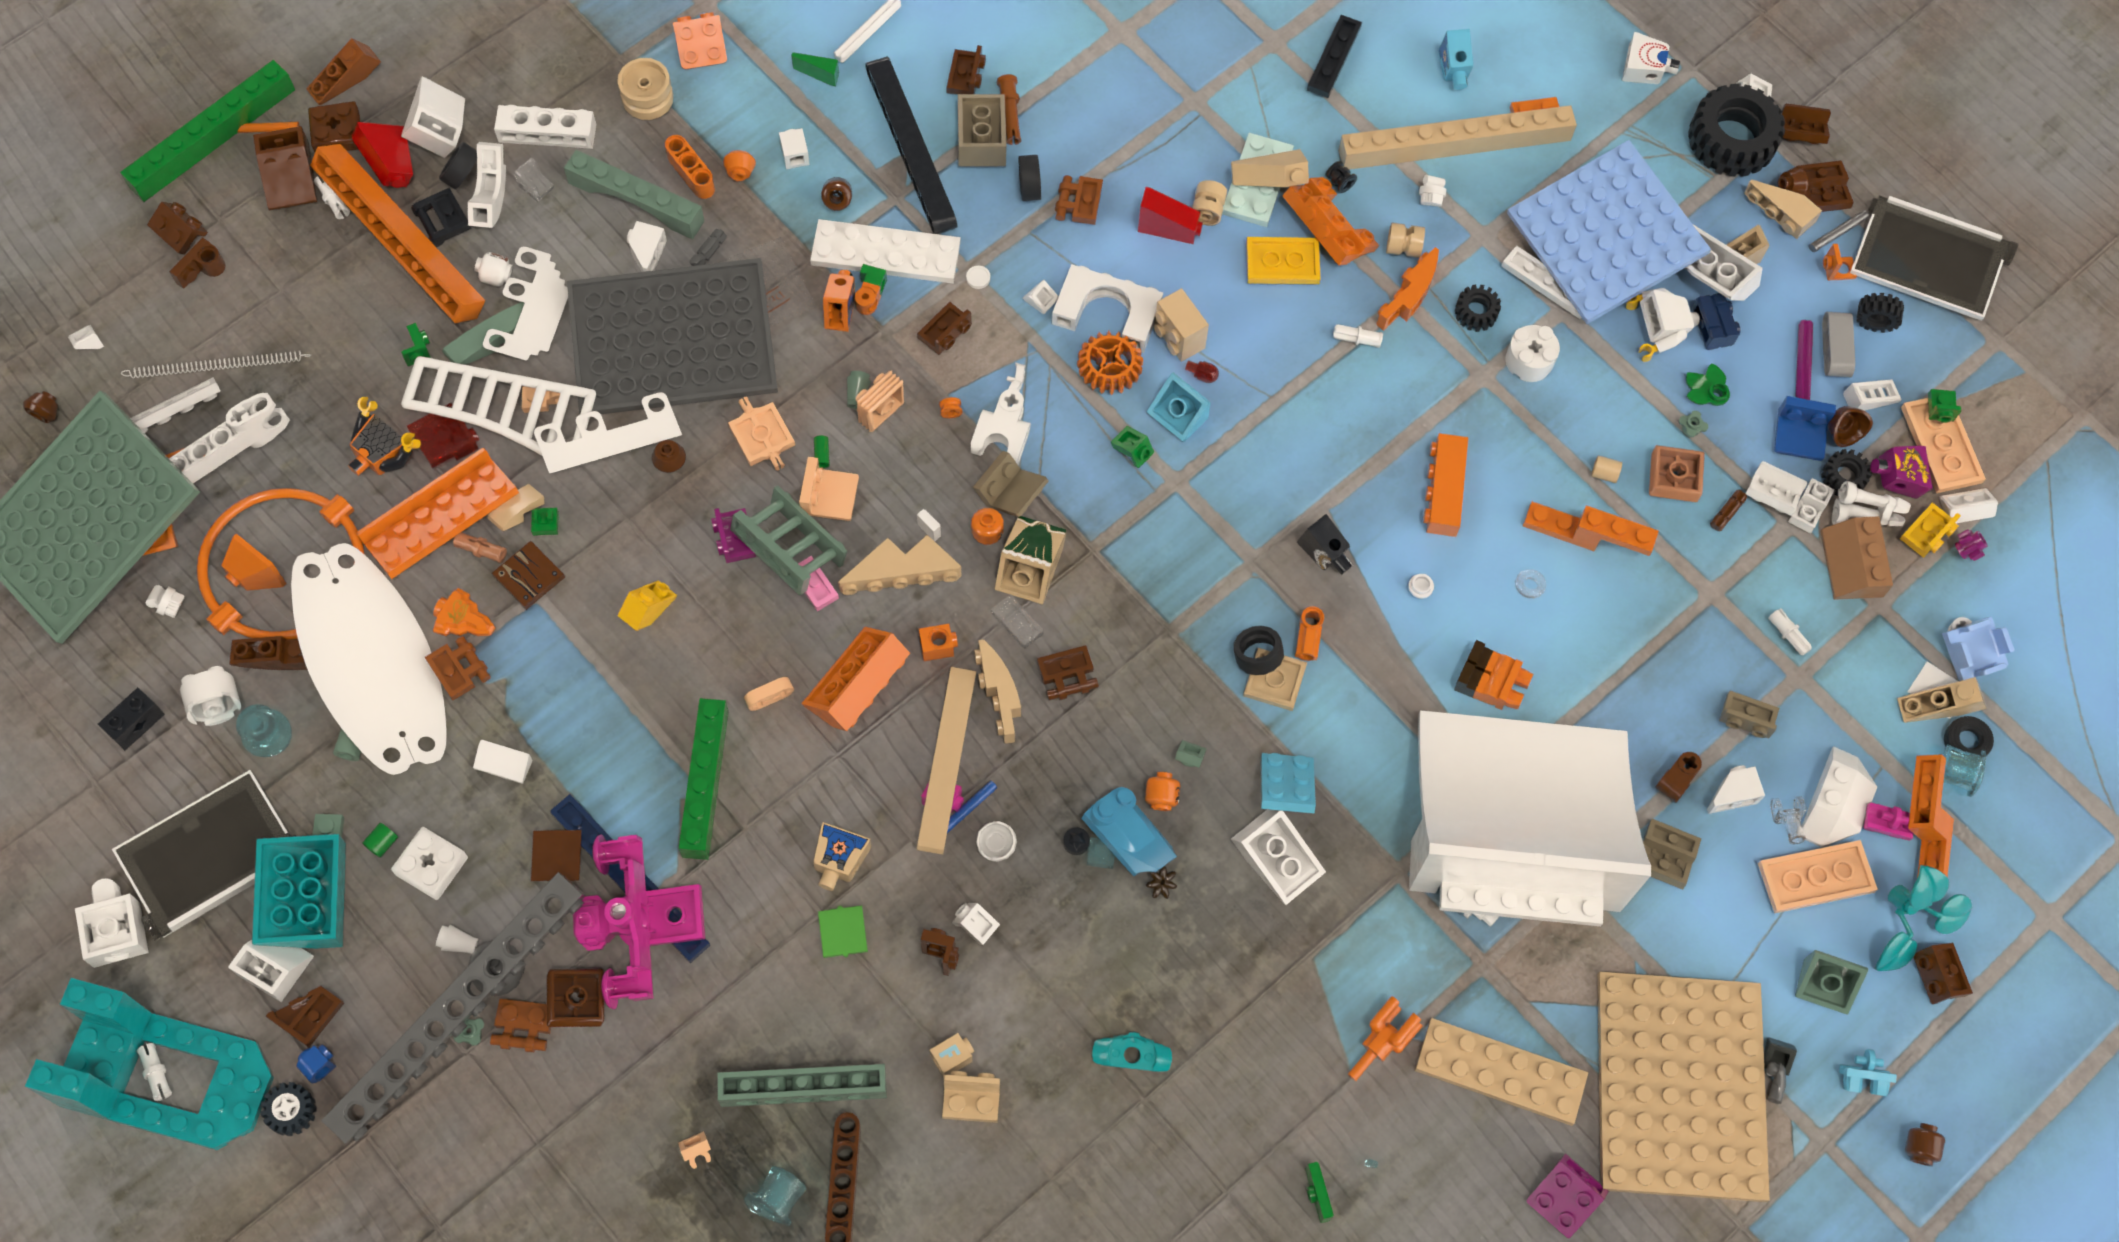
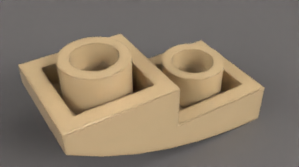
[488,484,544,531]

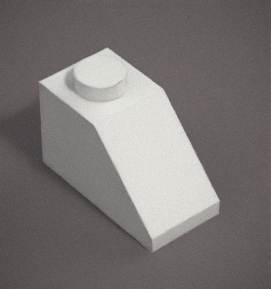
[627,221,667,272]
[1707,765,1765,814]

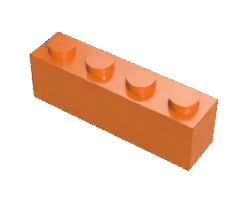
[1423,433,1468,537]

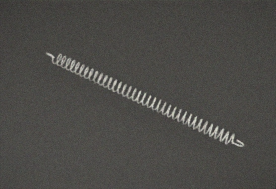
[121,350,311,379]

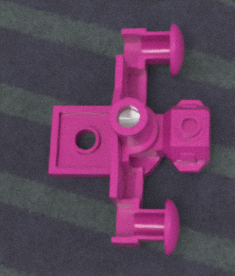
[573,834,705,1009]

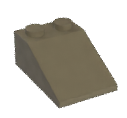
[958,94,1006,166]

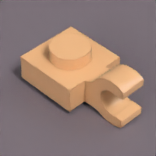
[522,386,560,413]

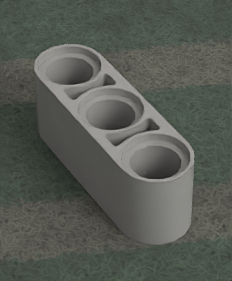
[1822,311,1855,378]

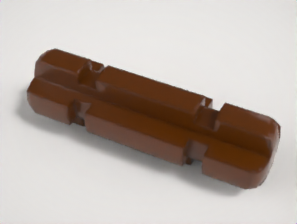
[1710,489,1747,531]

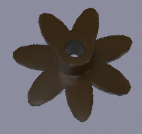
[1146,866,1177,899]

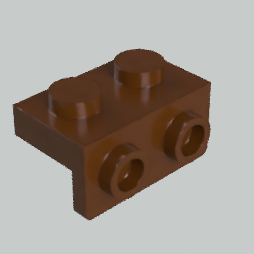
[946,45,986,95]
[1781,103,1831,144]
[147,201,208,255]
[917,302,972,355]
[921,928,959,976]

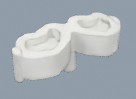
[1007,362,1025,391]

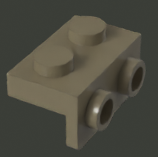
[1719,691,1779,738]

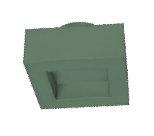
[1175,740,1207,768]
[312,814,344,837]

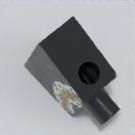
[1297,514,1353,575]

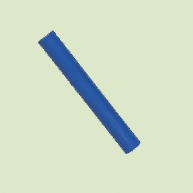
[947,780,997,833]

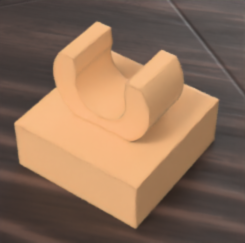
[678,1131,711,1169]

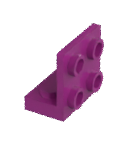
[1526,1153,1609,1238]

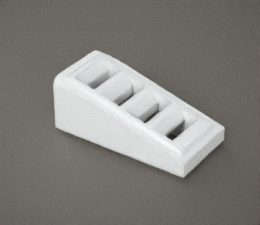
[1843,379,1901,411]

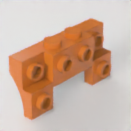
[1283,177,1379,266]

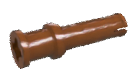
[997,74,1022,145]

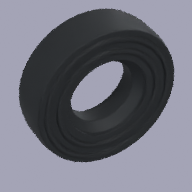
[1944,716,1994,763]

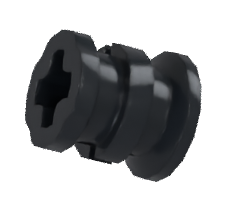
[1325,161,1357,193]

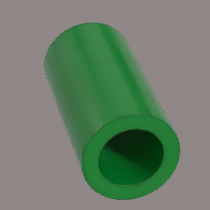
[814,435,830,469]

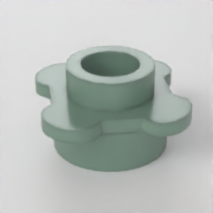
[1679,411,1708,437]
[454,1018,484,1046]

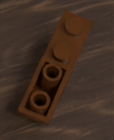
[229,636,308,670]

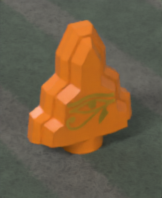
[433,588,495,636]

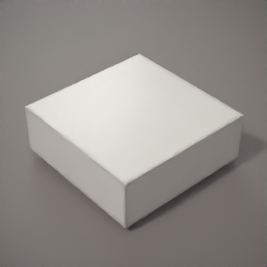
[917,509,941,541]

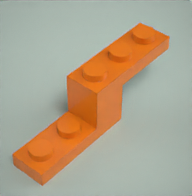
[1523,501,1659,556]
[1908,754,1954,878]

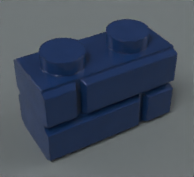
[1692,293,1741,350]

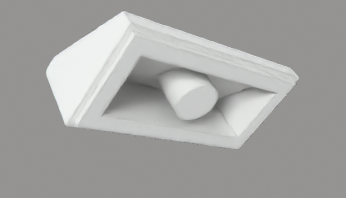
[1939,488,1998,523]
[473,740,533,784]

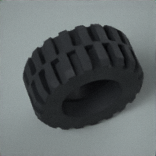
[1688,84,1785,177]

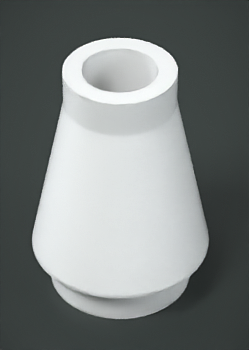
[436,925,479,954]

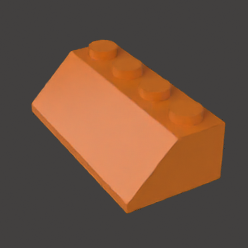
[801,627,910,731]

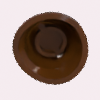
[1828,406,1873,447]

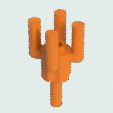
[1348,996,1423,1081]

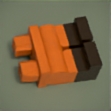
[1454,639,1534,710]

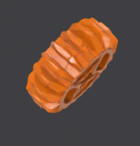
[1077,330,1143,396]

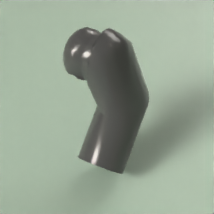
[1766,1061,1786,1104]

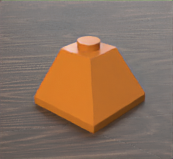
[221,534,287,591]

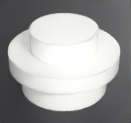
[1408,574,1434,599]

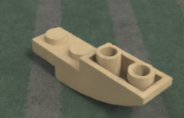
[974,640,1021,744]

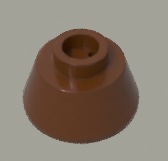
[1777,167,1809,195]
[23,391,58,423]
[652,440,686,473]

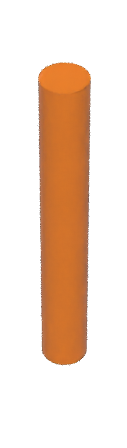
[238,122,299,133]

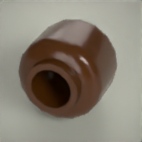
[821,177,853,211]
[1905,1123,1945,1166]

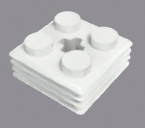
[391,827,468,900]

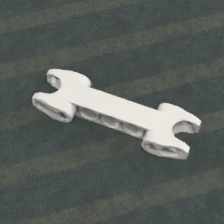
[169,393,290,483]

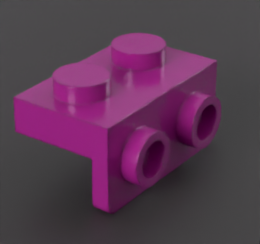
[711,508,756,563]

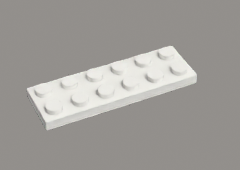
[810,219,961,284]

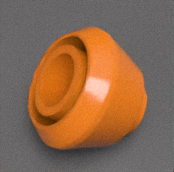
[723,150,756,181]

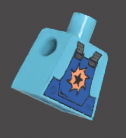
[1438,29,1473,90]

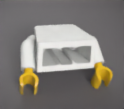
[1626,288,1700,362]

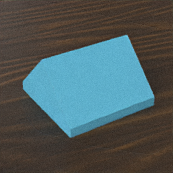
[1147,372,1211,442]

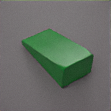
[791,52,839,87]

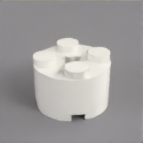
[1505,325,1560,382]
[180,666,241,726]

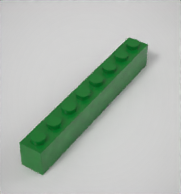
[120,60,295,202]

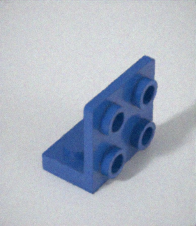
[1774,396,1836,461]

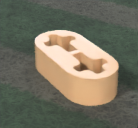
[744,677,794,711]

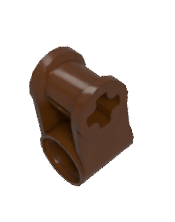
[1655,752,1702,803]

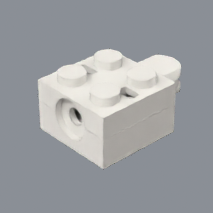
[75,879,149,968]

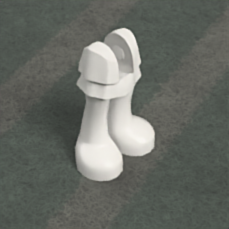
[1832,481,1911,527]

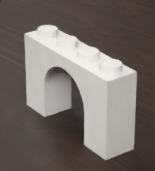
[1052,264,1163,353]

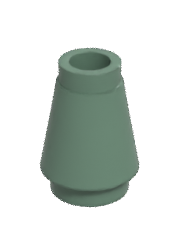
[847,371,871,409]

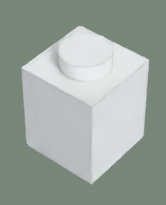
[779,128,810,169]

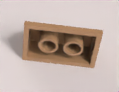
[1821,516,1893,600]

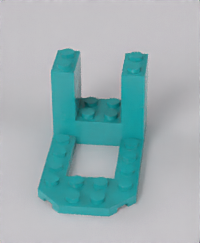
[25,978,274,1150]

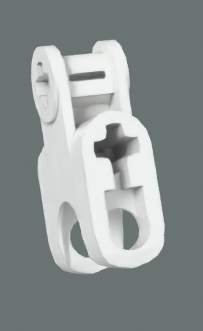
[971,389,1031,464]

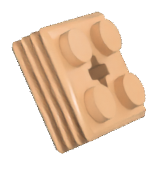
[856,371,904,432]

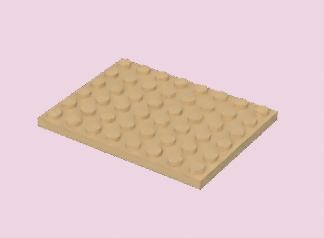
[1597,972,1770,1202]

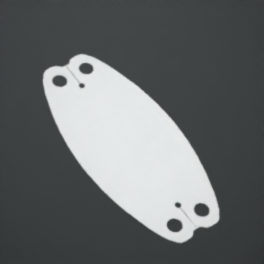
[291,543,446,775]

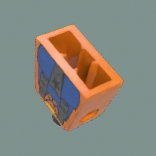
[823,270,855,332]

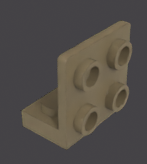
[973,451,1049,517]

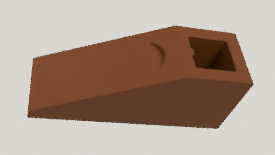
[306,38,381,105]

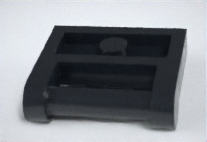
[411,187,472,247]

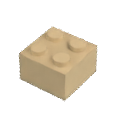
[1154,288,1209,362]

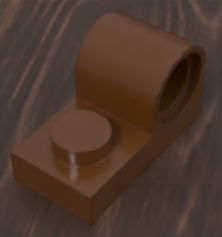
[169,237,226,289]

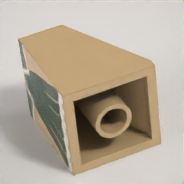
[995,516,1067,604]

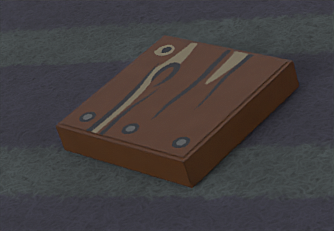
[492,541,565,610]

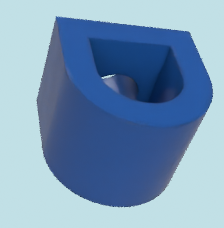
[296,1044,336,1084]

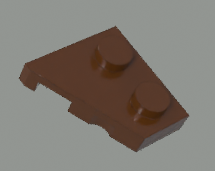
[266,986,344,1048]

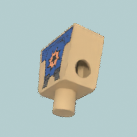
[814,822,871,891]

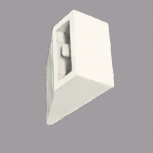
[401,76,465,158]

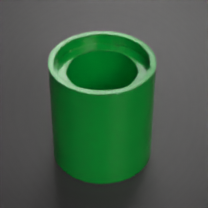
[362,822,399,858]

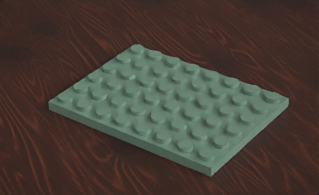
[0,391,200,644]

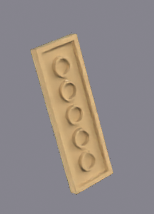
[1415,1018,1588,1126]

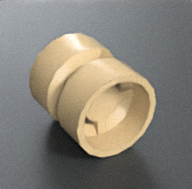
[1192,180,1227,226]
[1386,222,1425,258]

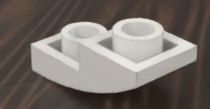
[1788,478,1834,534]

